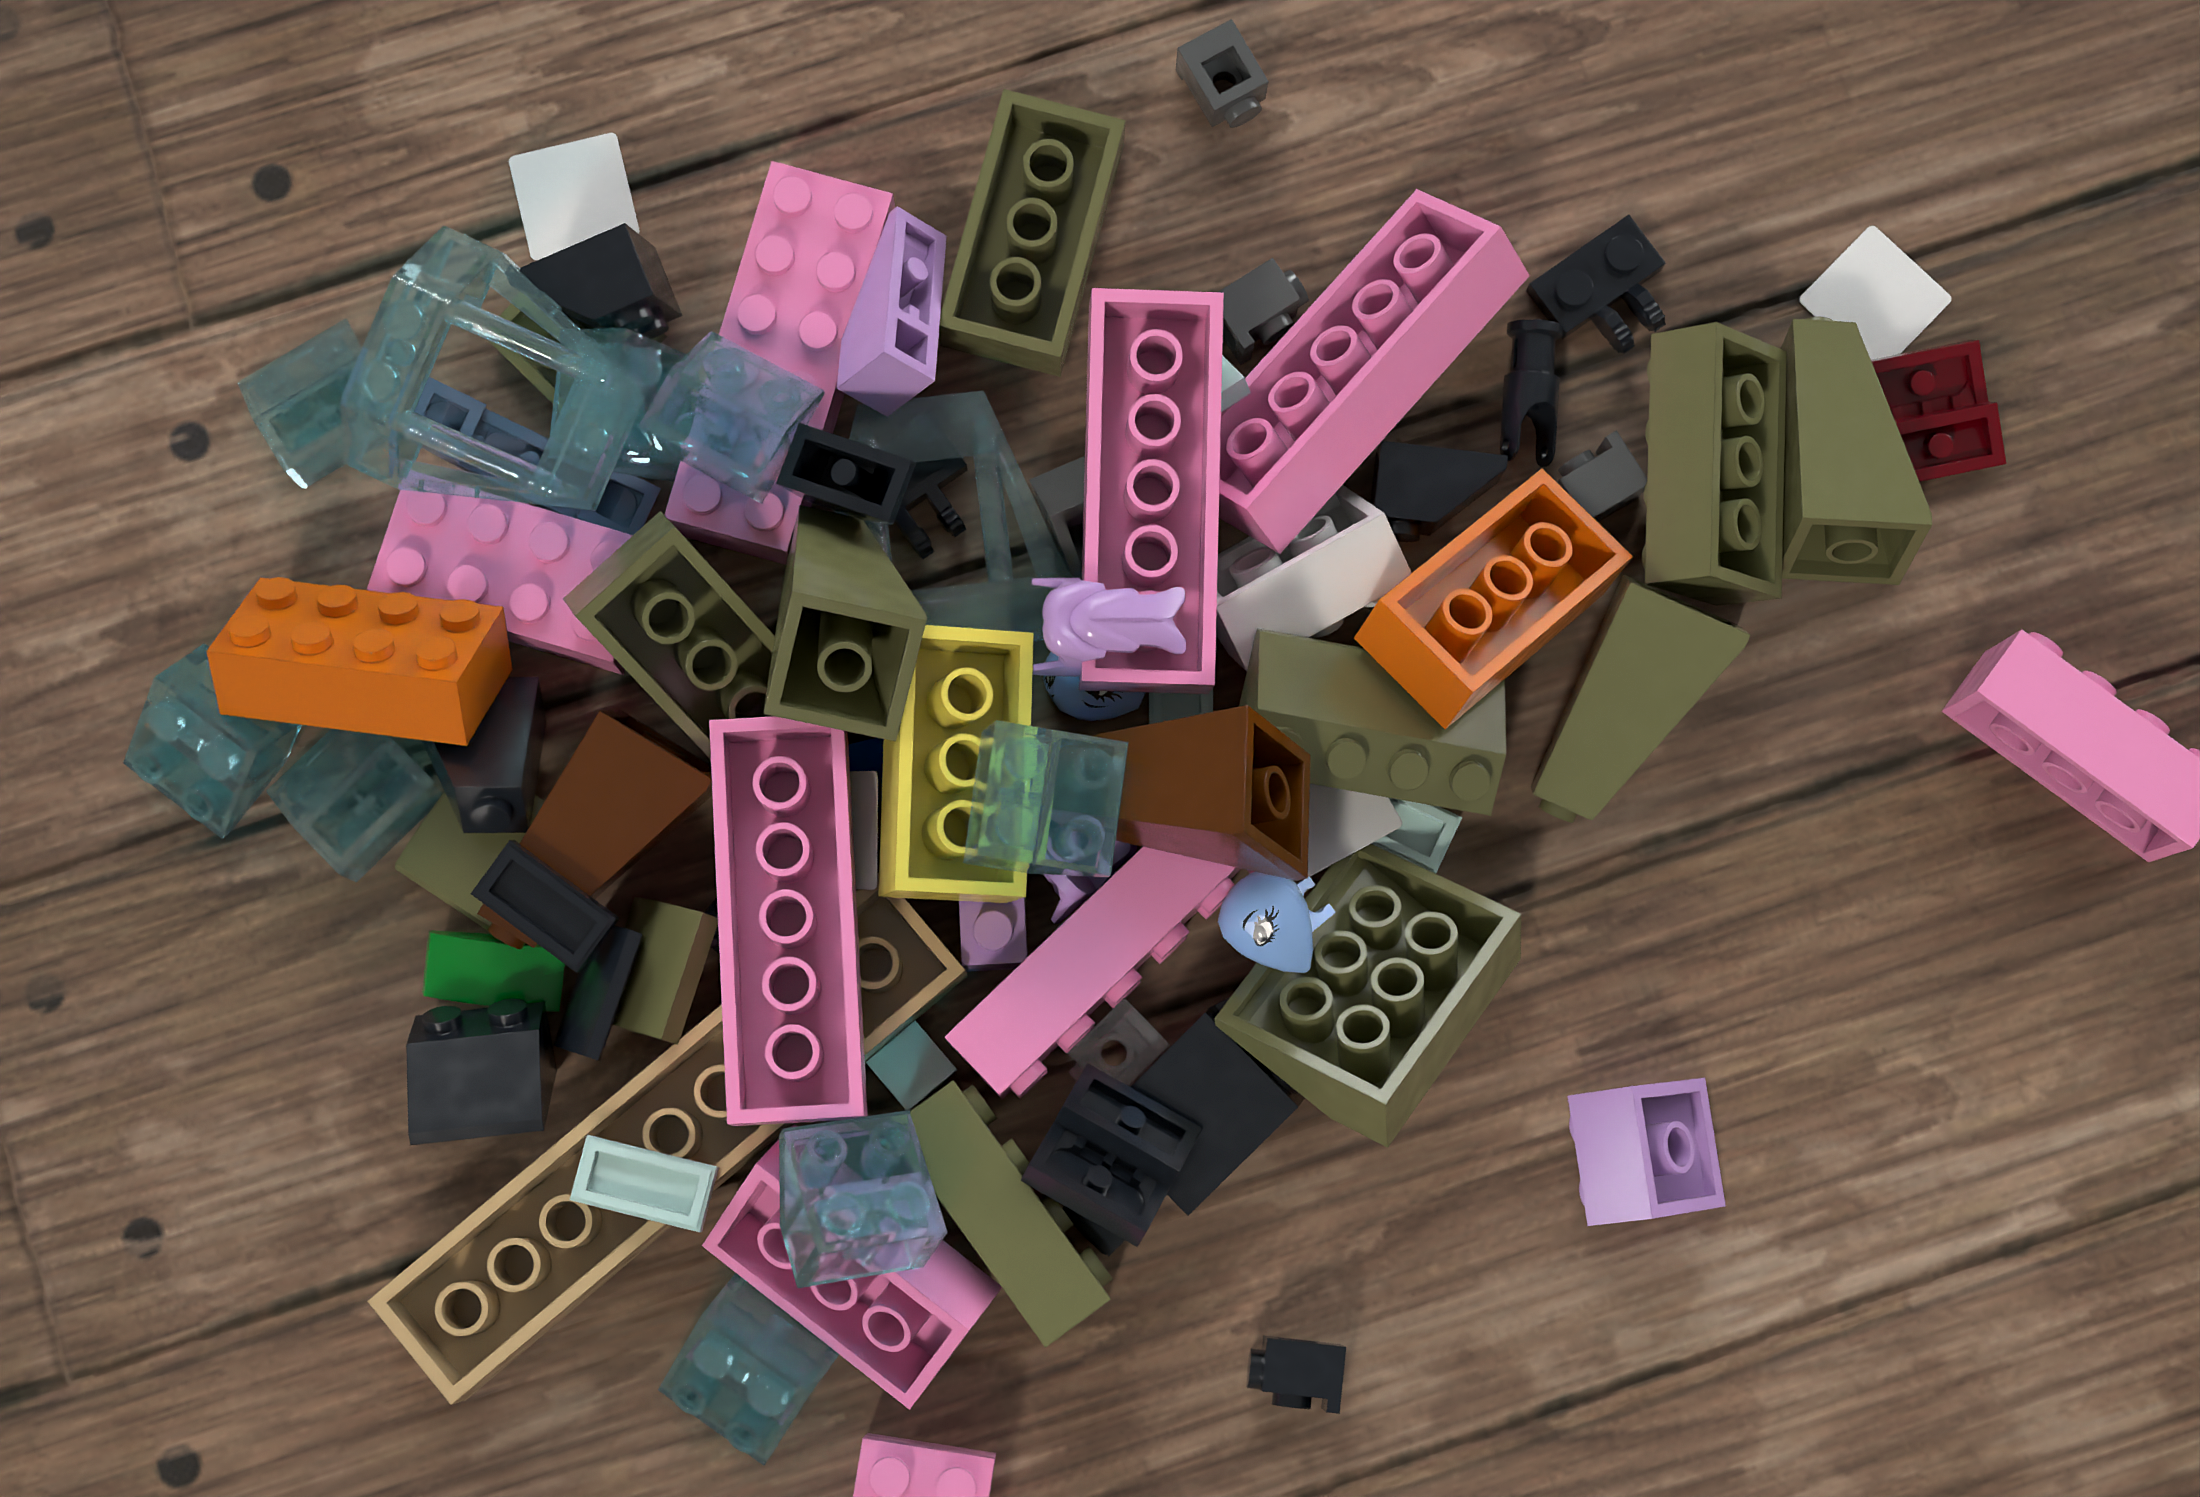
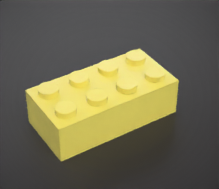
[878,625,1034,903]

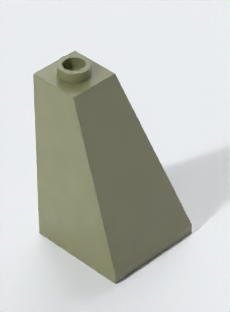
[1781,317,1932,585]
[764,505,927,741]
[1531,574,1751,823]

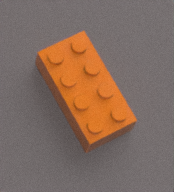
[1354,468,1633,730]
[206,577,513,746]

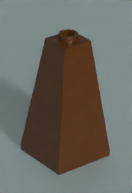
[1032,705,1311,881]
[477,710,712,950]

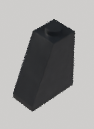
[422,677,546,833]

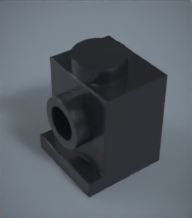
[1246,1335,1346,1414]

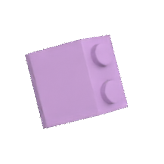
[1568,1078,1726,1226]

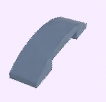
[399,376,661,535]

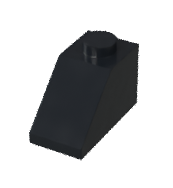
[776,423,916,525]
[1370,441,1508,542]

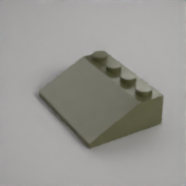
[1215,844,1521,1148]

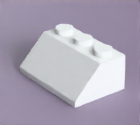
[1216,485,1412,671]

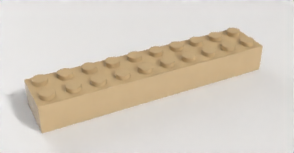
[367,873,968,1405]

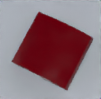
[1871,340,2007,482]

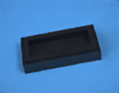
[470,840,620,973]

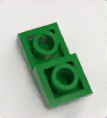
[422,930,565,1012]

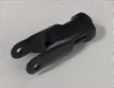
[1500,319,1563,467]

